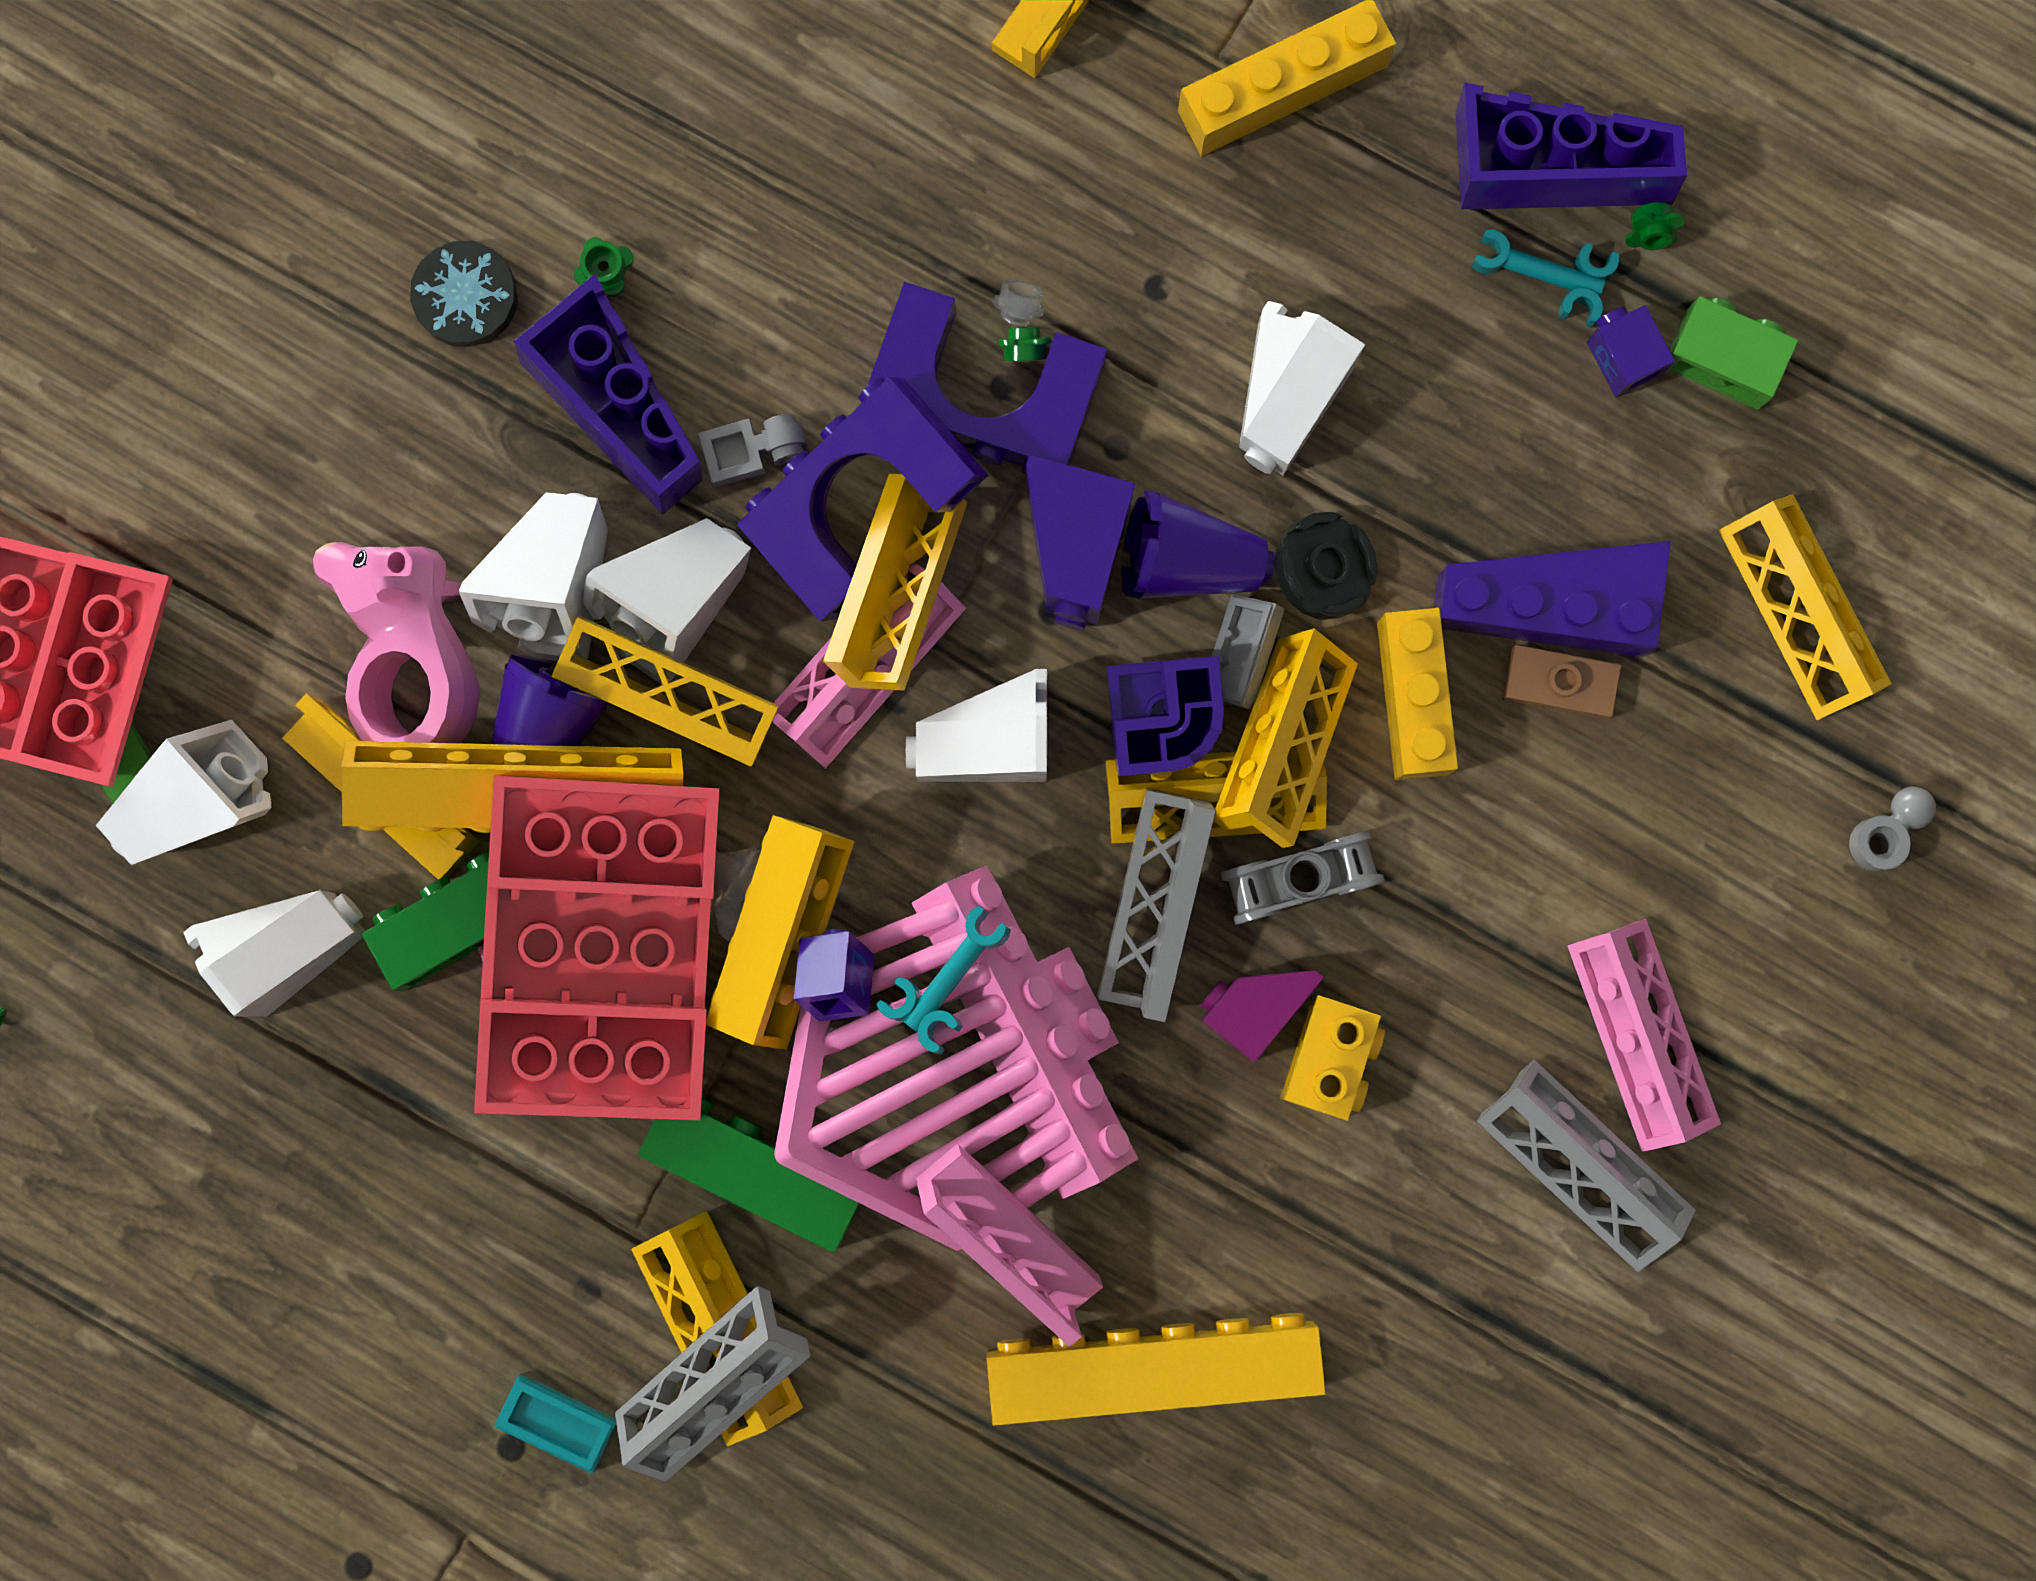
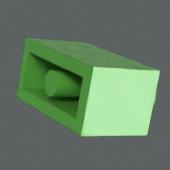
[1668,296,1798,410]

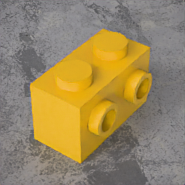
[1280,995,1385,1121]

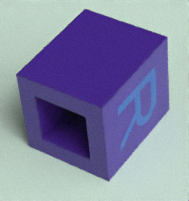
[1586,305,1675,398]
[794,929,874,1022]

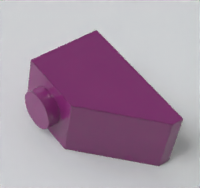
[1200,970,1324,1063]

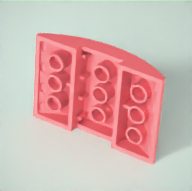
[0,537,173,787]
[474,776,719,1120]

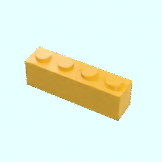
[1178,0,1396,157]
[706,815,855,1050]

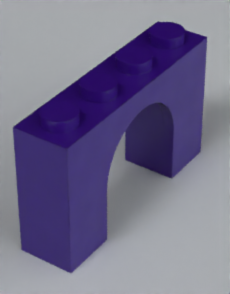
[867,282,1107,475]
[737,377,989,622]

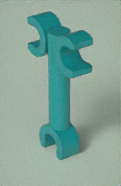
[1472,229,1619,328]
[877,906,1011,1055]

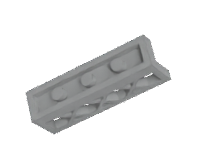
[1097,788,1216,1022]
[1477,1060,1696,1272]
[615,1286,810,1482]

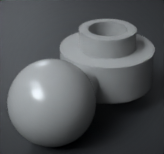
[1849,786,1936,872]

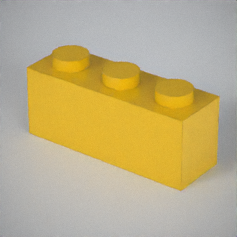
[1377,607,1458,781]

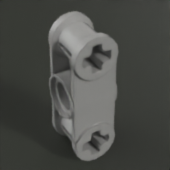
[1220,830,1385,925]

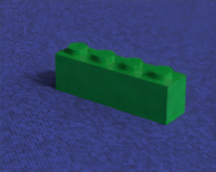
[361,851,489,991]
[637,1097,860,1253]

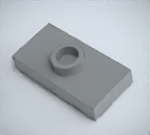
[1212,594,1285,711]

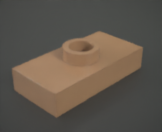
[1502,645,1621,720]

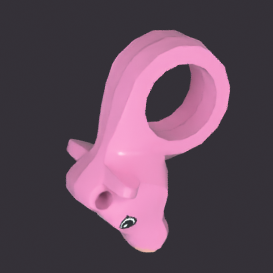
[313,542,480,743]

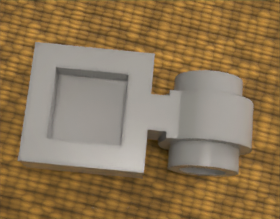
[698,414,807,488]

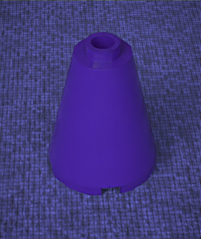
[1121,490,1275,599]
[491,654,608,746]

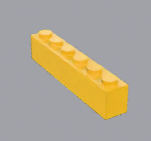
[341,741,684,833]
[986,1313,1325,1426]

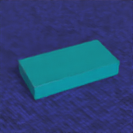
[494,1374,617,1474]

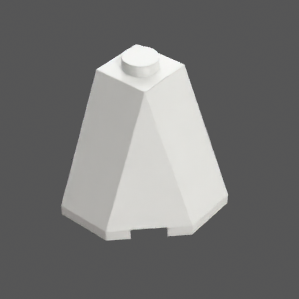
[1239,301,1365,476]
[459,492,608,661]
[583,518,751,684]
[906,669,1047,782]
[96,720,271,865]
[183,890,365,1017]

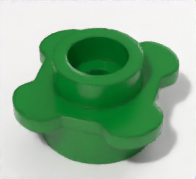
[1625,202,1685,251]
[574,237,634,297]
[998,327,1051,361]

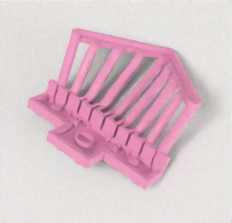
[775,865,1138,1251]

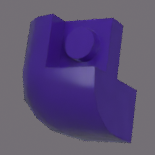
[1106,656,1224,776]

